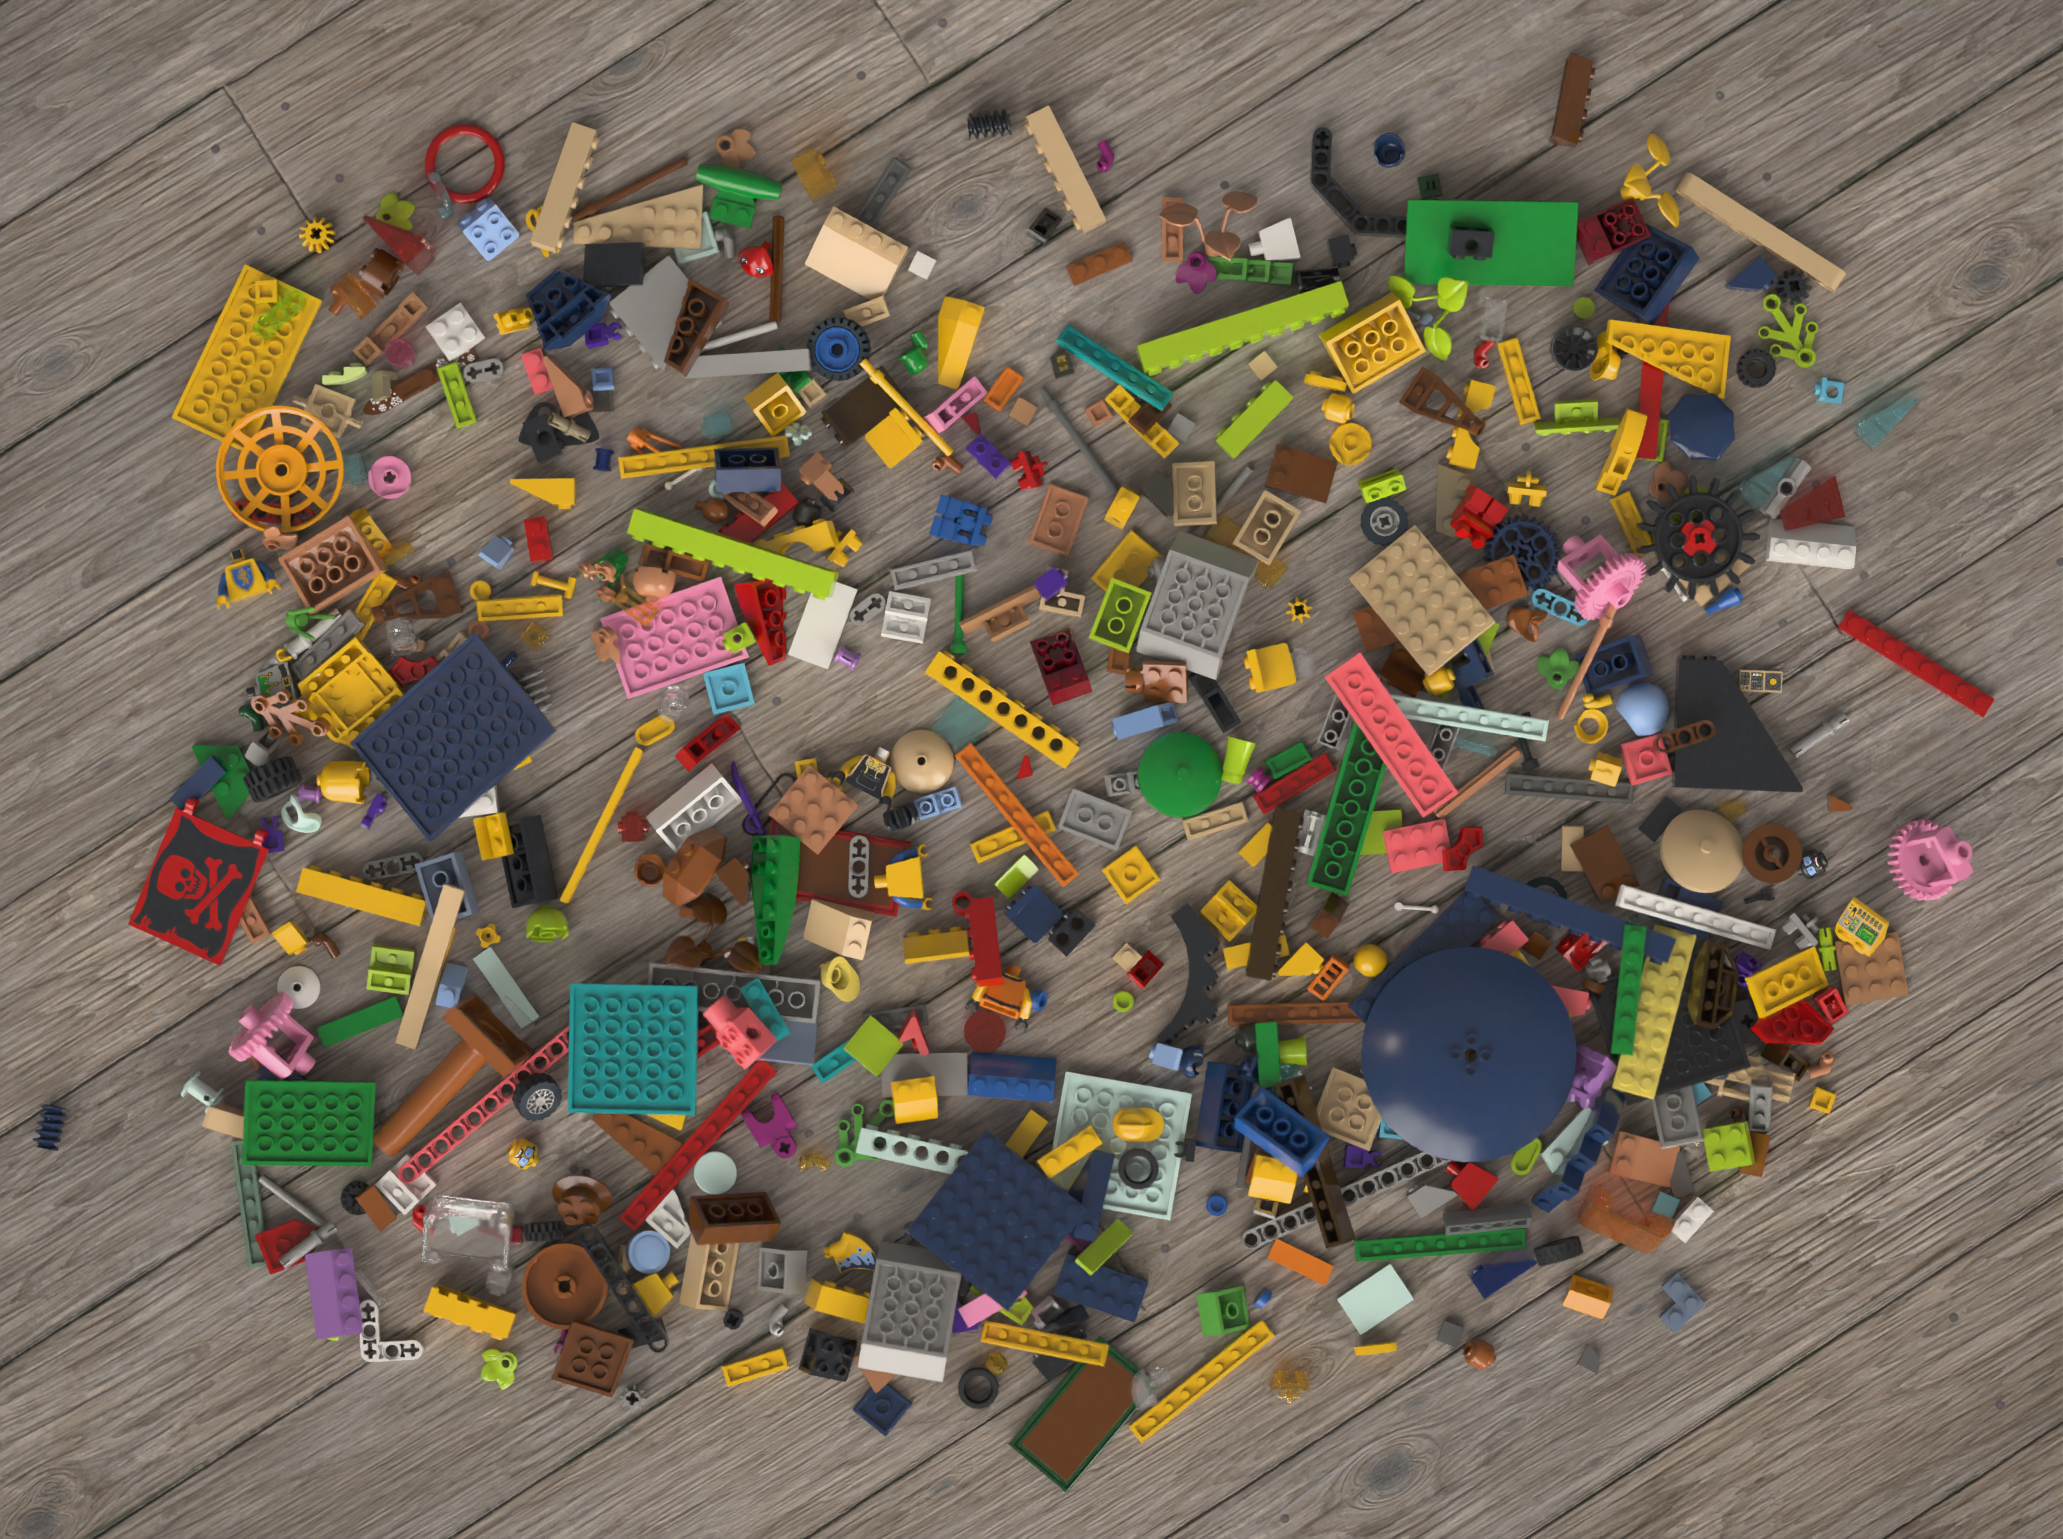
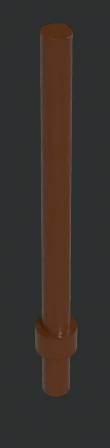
[571,157,688,222]

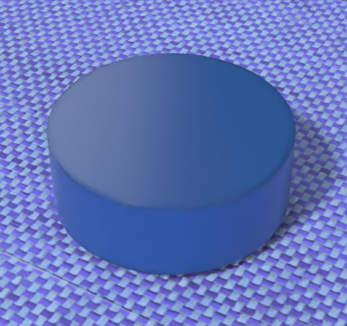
[1031,989,1047,1011]
[1206,1194,1228,1216]
[1253,1287,1272,1309]

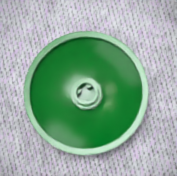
[1137,732,1222,818]

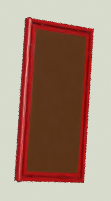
[768,818,911,917]

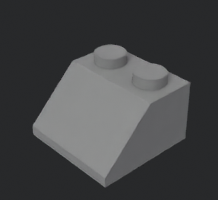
[757,1247,807,1294]

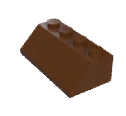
[1550,53,1595,148]
[689,1192,781,1245]

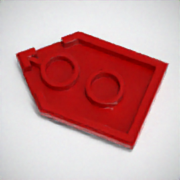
[255,1219,318,1275]

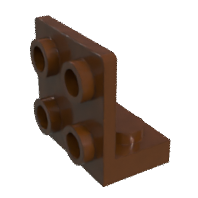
[1378,640,1426,698]

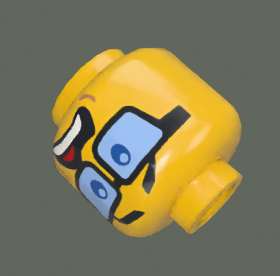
[507,1138,540,1170]

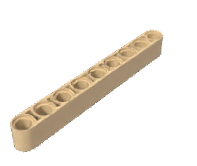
[1675,172,1846,292]

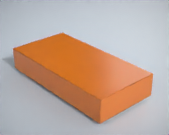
[983,365,1025,413]

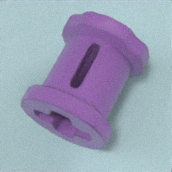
[834,645,862,671]
[298,782,322,804]

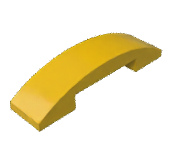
[1104,384,1179,459]

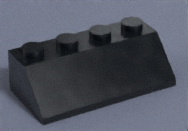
[501,815,558,908]

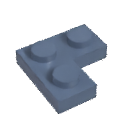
[1659,1272,1706,1333]

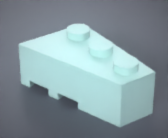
[1540,1107,1609,1173]

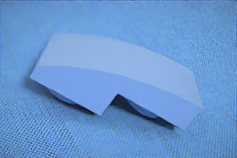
[914,786,963,820]

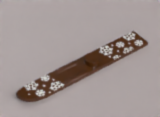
[363,347,479,415]

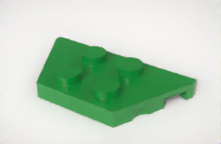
[192,745,251,821]

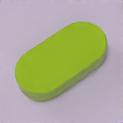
[1510,1137,1542,1175]

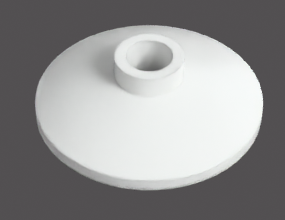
[277,966,320,1009]

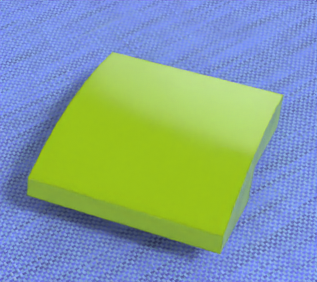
[366,944,416,995]
[843,1015,904,1077]

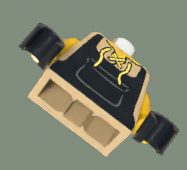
[831,747,896,811]

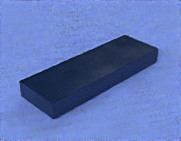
[170,755,228,810]

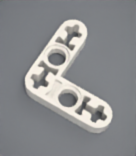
[360,1299,424,1362]

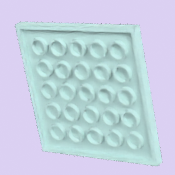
[1047,1071,1192,1220]

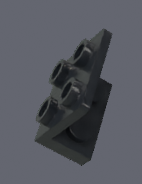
[799,1328,857,1382]

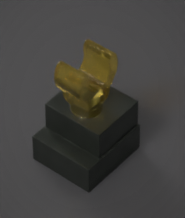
[1050,352,1074,379]

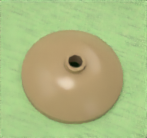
[890,730,954,794]

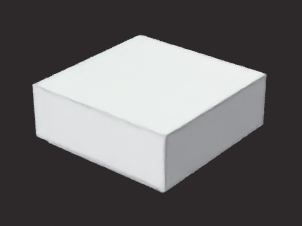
[908,251,937,280]

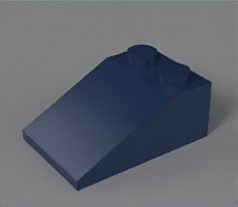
[1575,634,1654,694]

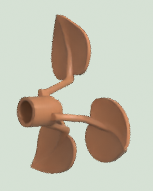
[1159,191,1258,260]

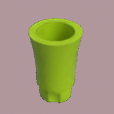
[1221,736,1256,785]
[1279,1036,1307,1066]

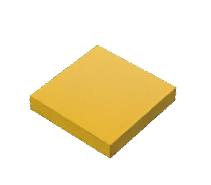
[1102,845,1161,904]

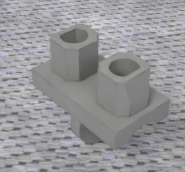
[1781,912,1819,951]

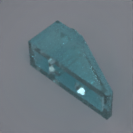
[1853,398,1918,450]
[1736,455,1796,511]

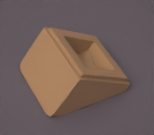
[1009,397,1038,426]

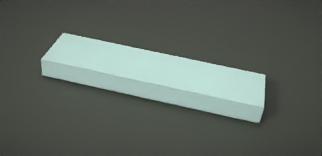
[473,947,540,1029]

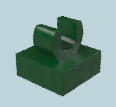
[1417,173,1443,199]

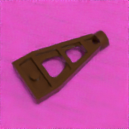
[1399,367,1486,437]
[372,571,462,624]

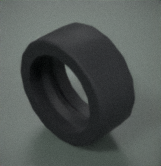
[1118,1148,1159,1189]
[958,1367,999,1409]

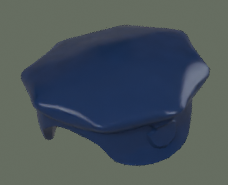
[1668,393,1735,460]

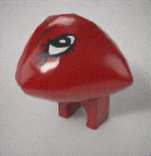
[738,240,773,278]

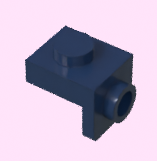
[1239,1055,1260,1087]

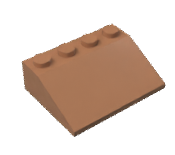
[278,515,388,614]

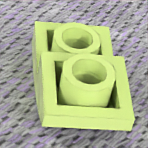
[322,363,368,386]

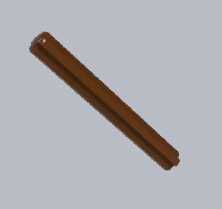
[769,216,784,321]

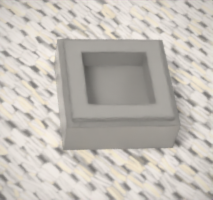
[1167,413,1196,443]

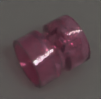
[385,339,417,370]

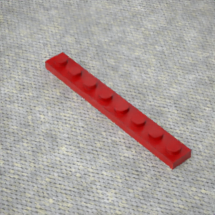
[1837,609,1995,718]

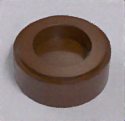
[1582,979,1605,994]

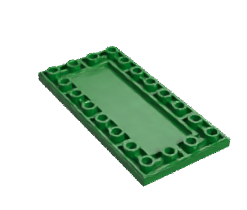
[1404,199,1578,286]

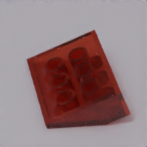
[363,215,436,276]

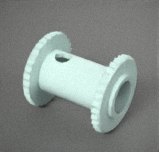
[181,1071,225,1113]

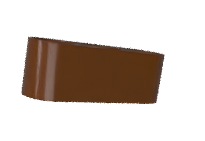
[1653,720,1715,753]

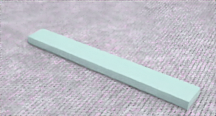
[1390,694,1549,741]

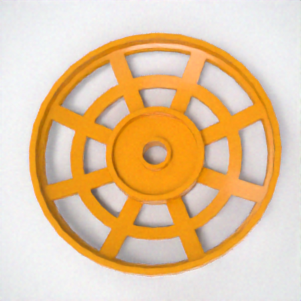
[216,406,344,534]

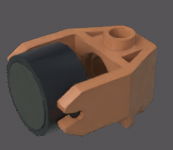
[799,452,855,513]

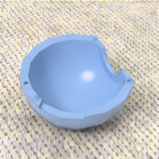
[1616,682,1671,737]

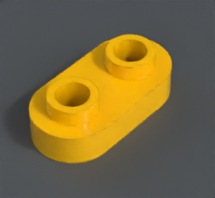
[1303,371,1347,392]

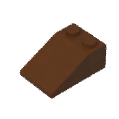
[1265,444,1337,504]
[1570,825,1640,905]

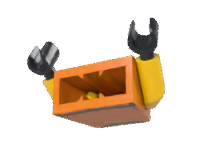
[965,965,1032,1031]

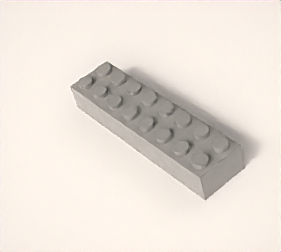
[647,962,821,1024]

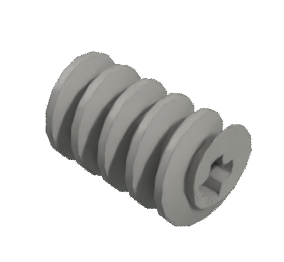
[518,670,553,714]

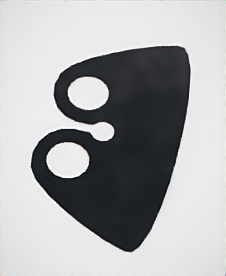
[518,402,600,446]

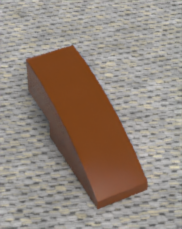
[638,544,709,582]

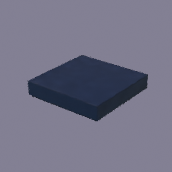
[853,1383,913,1437]

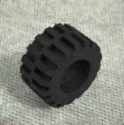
[243,756,303,802]

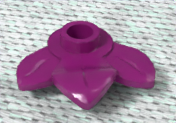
[1175,252,1217,294]

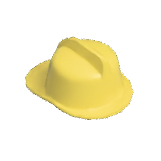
[819,956,860,1002]

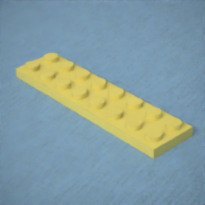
[1612,924,1696,1099]

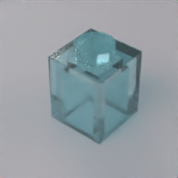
[700,412,734,440]
[343,453,368,487]

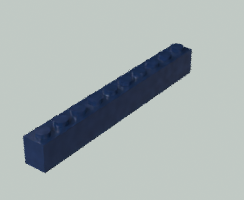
[1464,866,1676,966]

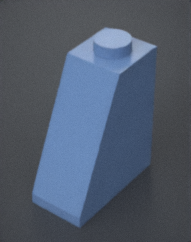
[1112,703,1179,740]

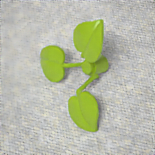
[1388,275,1468,361]

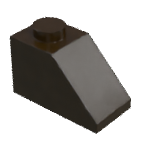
[1761,1043,1811,1082]

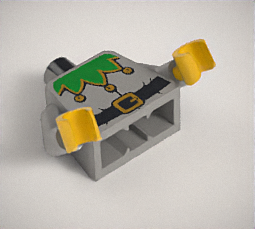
[246,647,304,712]

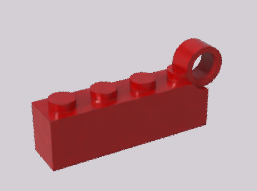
[952,892,1003,987]

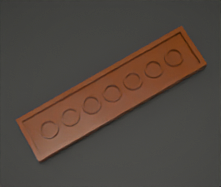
[1353,554,1528,653]

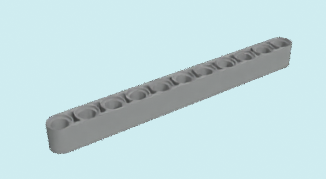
[1241,1151,1451,1249]

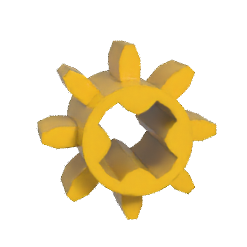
[1286,597,1312,624]

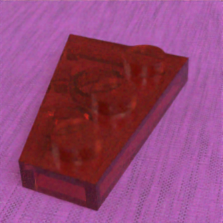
[1780,476,1845,531]

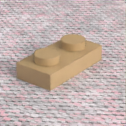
[843,296,891,327]

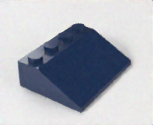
[1594,223,1700,325]

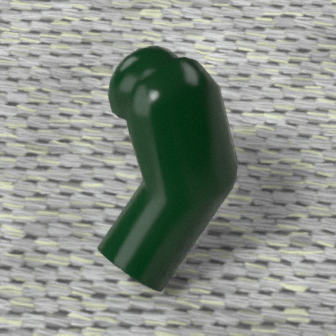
[239,704,264,732]

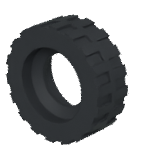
[1534,1236,1584,1266]

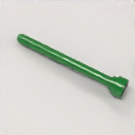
[950,552,967,654]

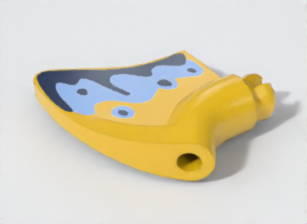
[823,1231,877,1273]

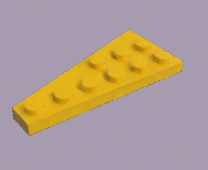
[1606,320,1731,400]

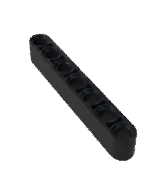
[578,1224,669,1353]

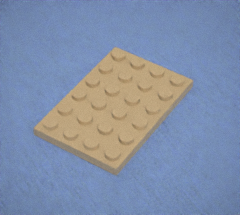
[1349,525,1496,676]

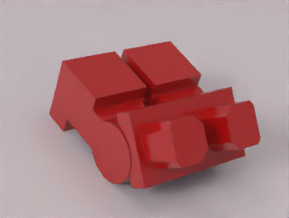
[1450,484,1509,549]

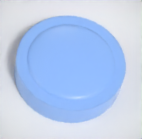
[626,1230,670,1274]

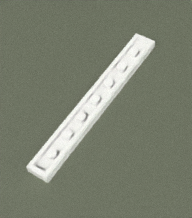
[1616,885,1776,950]

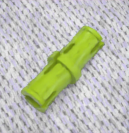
[1818,927,1837,971]

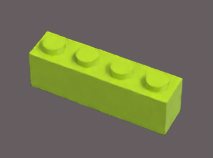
[1215,380,1294,460]

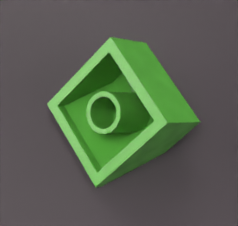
[1196,1285,1250,1336]

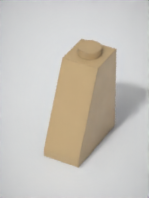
[202,1103,244,1139]

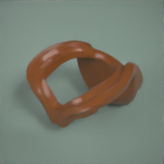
[1506,607,1548,642]

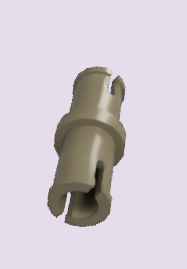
[547,412,591,442]

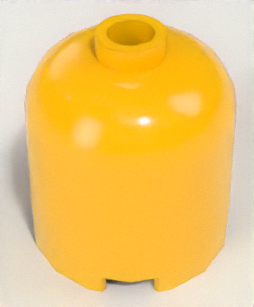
[317,760,370,804]

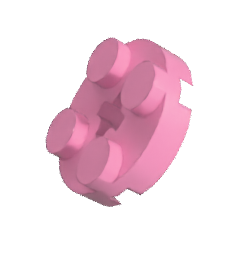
[368,456,412,499]

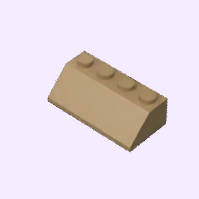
[679,1233,739,1311]

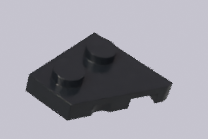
[1295,268,1340,294]

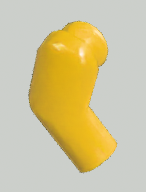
[1582,693,1612,709]

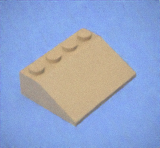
[805,206,910,300]

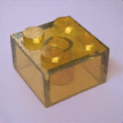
[791,148,837,204]

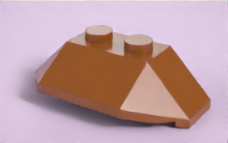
[663,827,727,908]

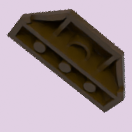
[1687,940,1739,1029]

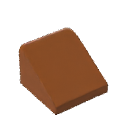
[1827,795,1853,812]

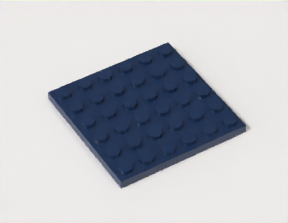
[906,1130,1088,1311]

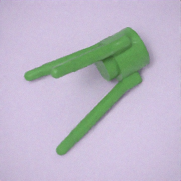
[285,607,335,640]

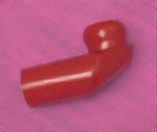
[1473,337,1495,369]

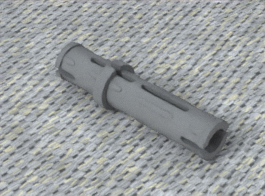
[1789,712,1850,759]
[278,1220,339,1269]

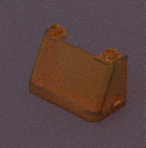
[1578,1184,1676,1254]

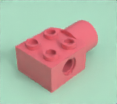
[703,995,777,1069]

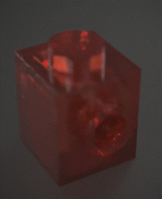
[617,812,649,842]

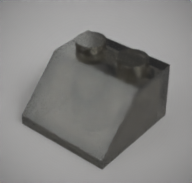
[1139,469,1174,520]

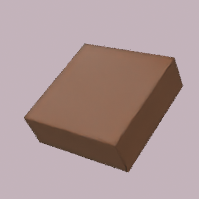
[1084,399,1113,428]

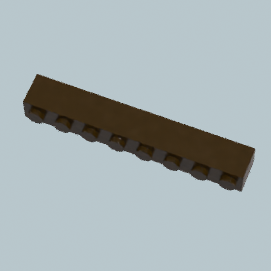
[1245,808,1304,981]
[1275,1074,1356,1249]

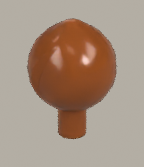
[695,498,728,524]

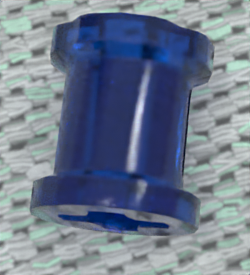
[593,448,614,472]

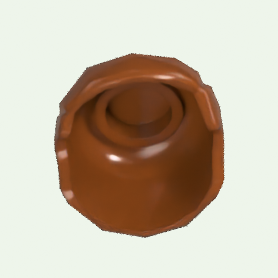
[634,853,666,887]

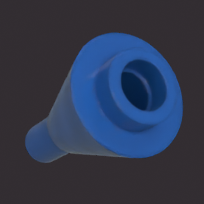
[1705,585,1744,615]

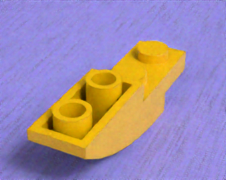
[1594,408,1647,496]

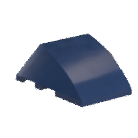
[526,267,611,351]

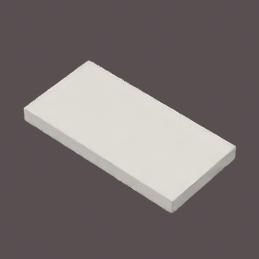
[788,582,858,669]

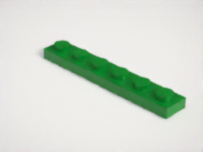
[1611,925,1647,1056]

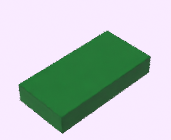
[1265,741,1312,780]

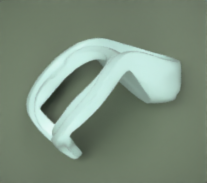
[281,794,322,833]

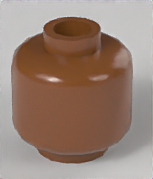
[1463,1338,1496,1370]

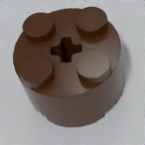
[358,248,405,299]

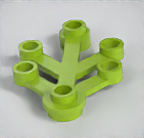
[1757,294,1818,368]

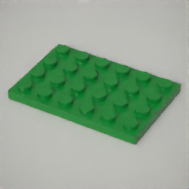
[242,1079,376,1166]

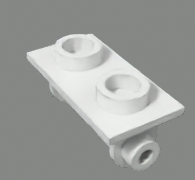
[1297,809,1325,856]

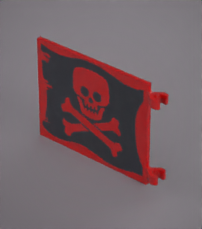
[128,797,270,966]

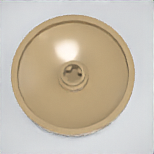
[1660,810,1744,893]

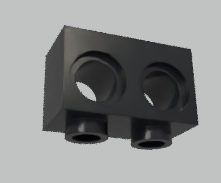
[1048,908,1096,957]

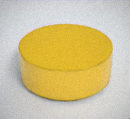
[470,580,492,600]

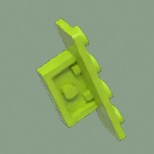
[1533,399,1620,436]

